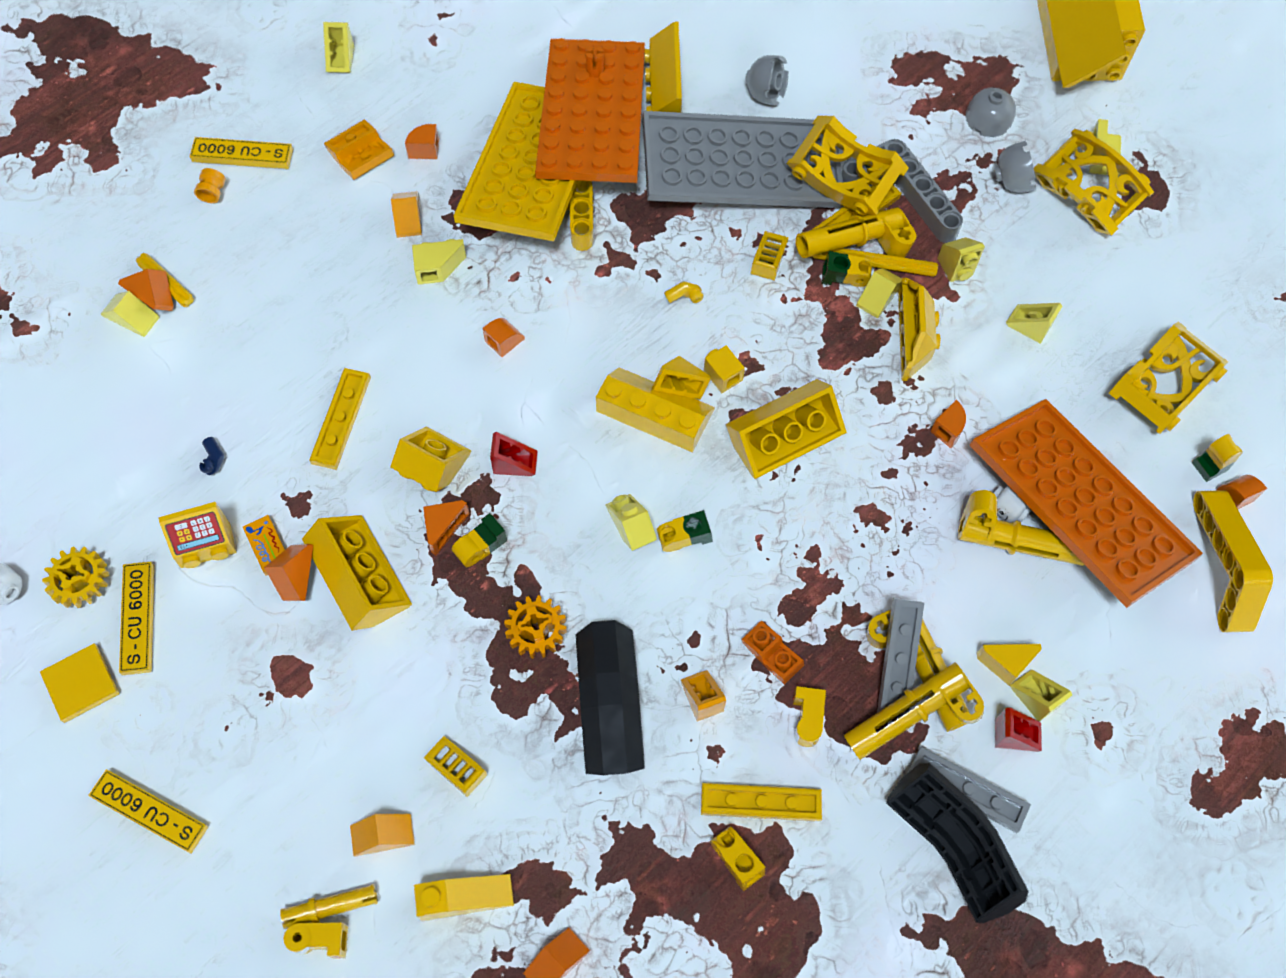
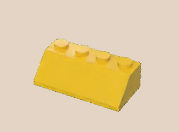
[645,21,682,113]
[596,367,715,453]
[726,379,847,479]
[302,515,412,631]

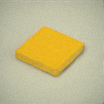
[39,643,119,723]

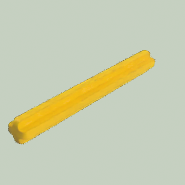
[812,248,938,277]

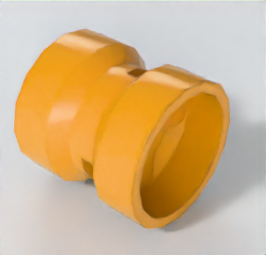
[194,168,226,203]

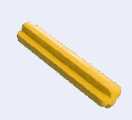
[136,253,194,307]

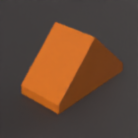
[118,269,174,311]
[423,500,470,556]
[264,544,313,601]
[523,928,590,978]

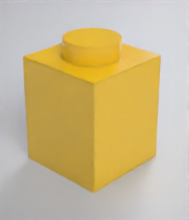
[704,345,745,393]

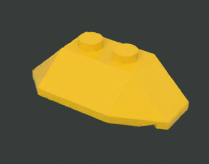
[898,278,940,381]

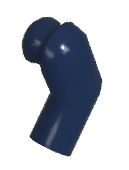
[199,437,225,475]

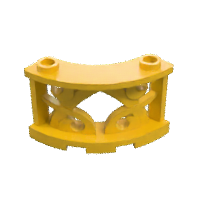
[786,116,909,216]
[1034,129,1154,236]
[1109,321,1229,434]

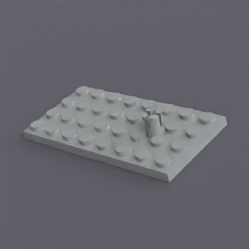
[642,111,844,208]

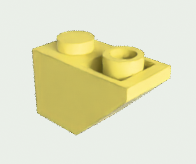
[937,237,985,282]
[412,239,466,285]
[605,494,657,551]

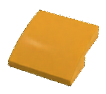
[324,119,394,180]

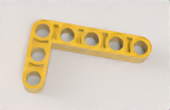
[567,180,594,251]
[1193,490,1273,633]

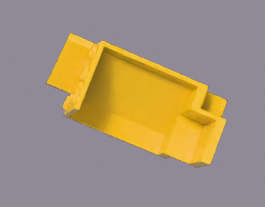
[1037,0,1146,88]

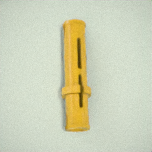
[280,884,378,929]

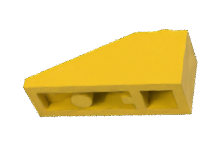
[414,874,514,921]

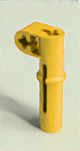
[796,207,916,258]
[958,490,1084,566]
[866,610,969,732]
[844,662,984,760]

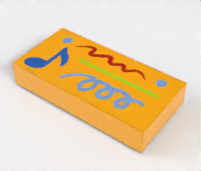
[243,515,285,576]

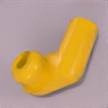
[664,281,704,303]

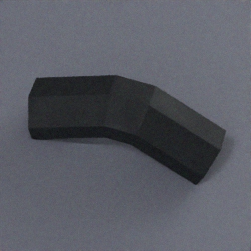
[575,620,645,775]
[886,763,1029,923]

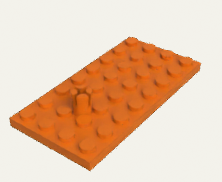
[535,38,645,183]
[969,399,1203,608]

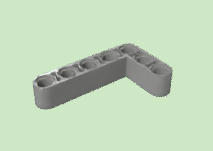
[842,139,963,243]

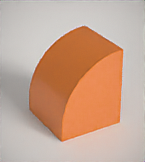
[405,124,439,159]
[482,318,525,357]
[931,400,966,448]
[1216,474,1268,509]

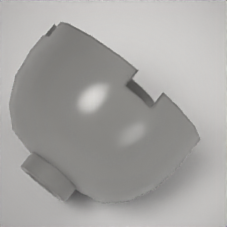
[745,55,789,105]
[966,87,1016,137]
[994,141,1037,193]

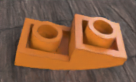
[741,621,804,685]

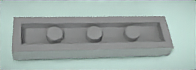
[877,598,925,718]
[908,747,1031,833]

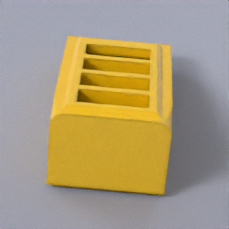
[751,231,789,281]
[424,736,487,797]

